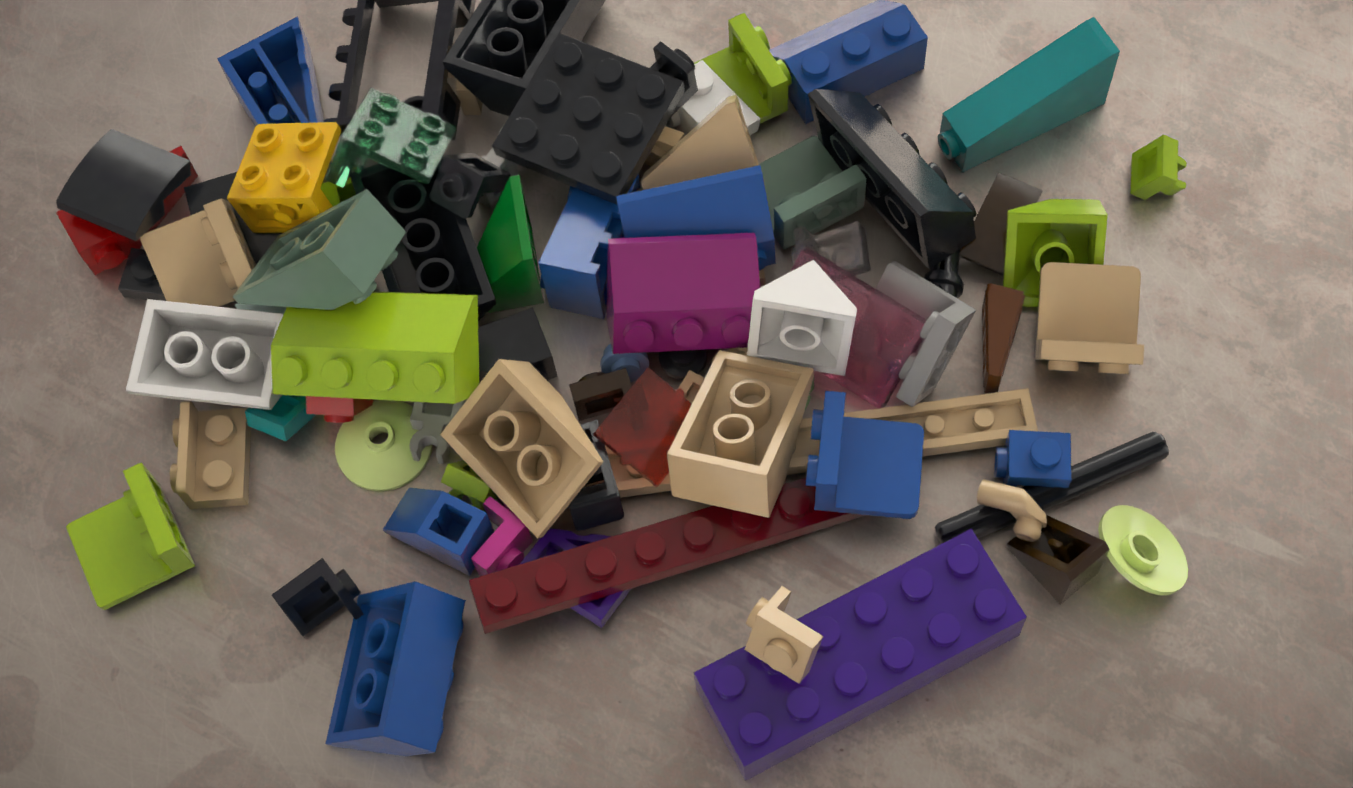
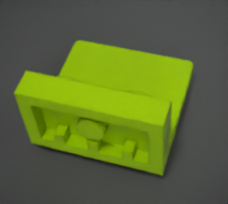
[66,462,195,610]

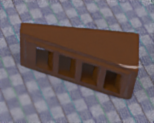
[982,283,1025,394]

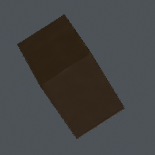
[1007,515,1110,605]

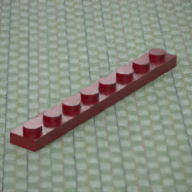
[469,477,866,634]

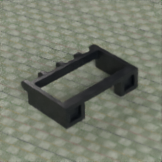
[324,0,476,149]

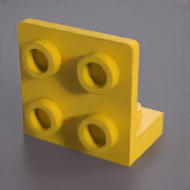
[227,122,342,233]

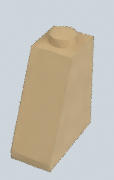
[636,94,765,191]

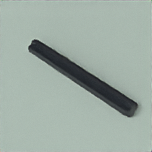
[935,432,1169,544]

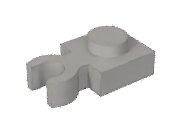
[410,399,467,464]

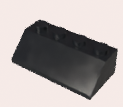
[443,0,606,116]
[808,89,977,270]
[349,143,497,321]

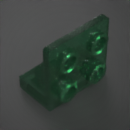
[326,88,456,188]

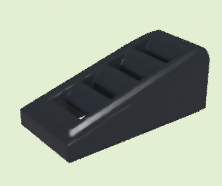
[569,420,624,531]

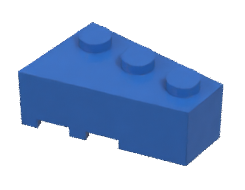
[217,16,332,165]
[538,175,640,319]

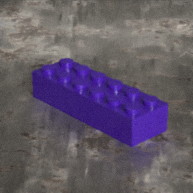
[694,529,1027,781]

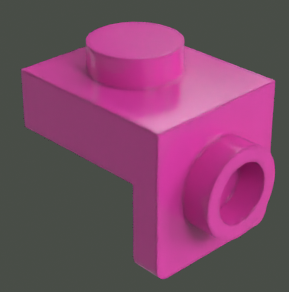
[471,496,533,576]

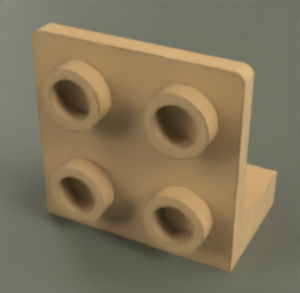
[140,198,256,307]

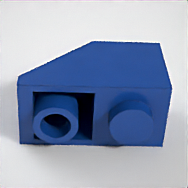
[383,488,495,576]

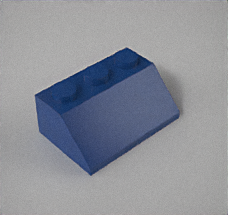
[770,0,928,124]
[616,165,776,271]
[325,581,466,756]

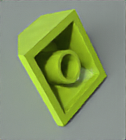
[1003,199,1108,307]

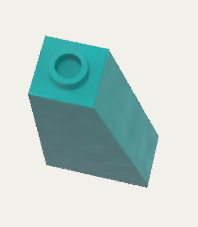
[937,17,1120,172]

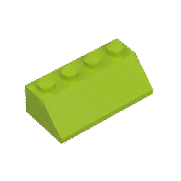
[271,292,479,404]

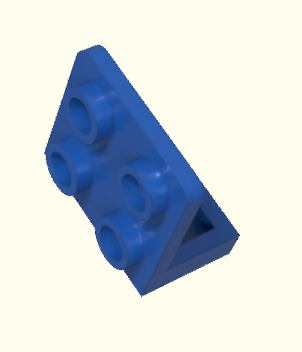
[806,391,924,519]

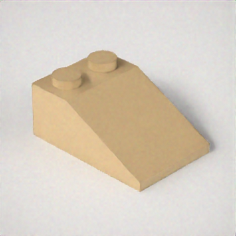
[667,350,814,518]
[440,359,603,538]

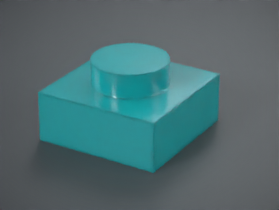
[245,395,317,441]

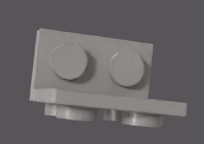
[851,261,976,407]

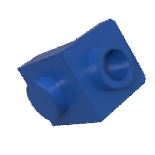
[994,430,1071,488]

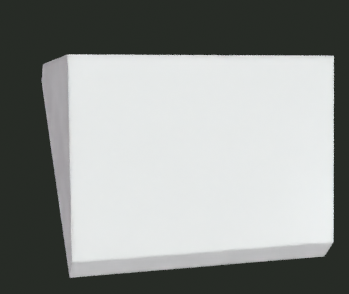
[747,260,857,376]

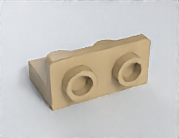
[170,401,251,509]

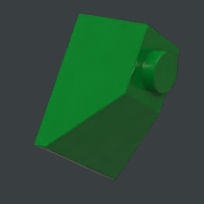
[477,175,544,313]

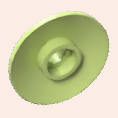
[335,400,433,492]
[1098,505,1188,595]

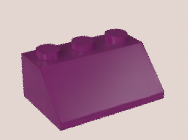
[606,233,760,354]

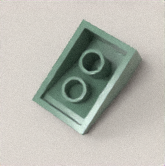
[233,189,406,310]

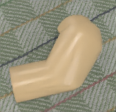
[977,479,1047,542]

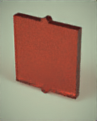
[592,368,692,487]

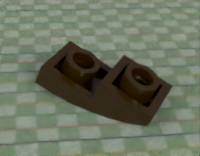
[959,172,1043,276]

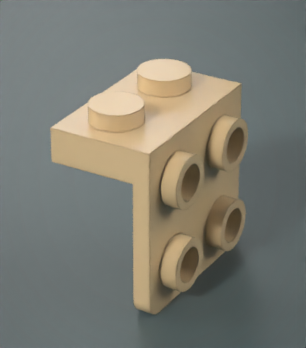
[1035,262,1144,374]

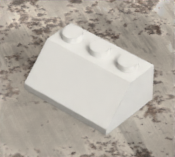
[126,299,283,410]

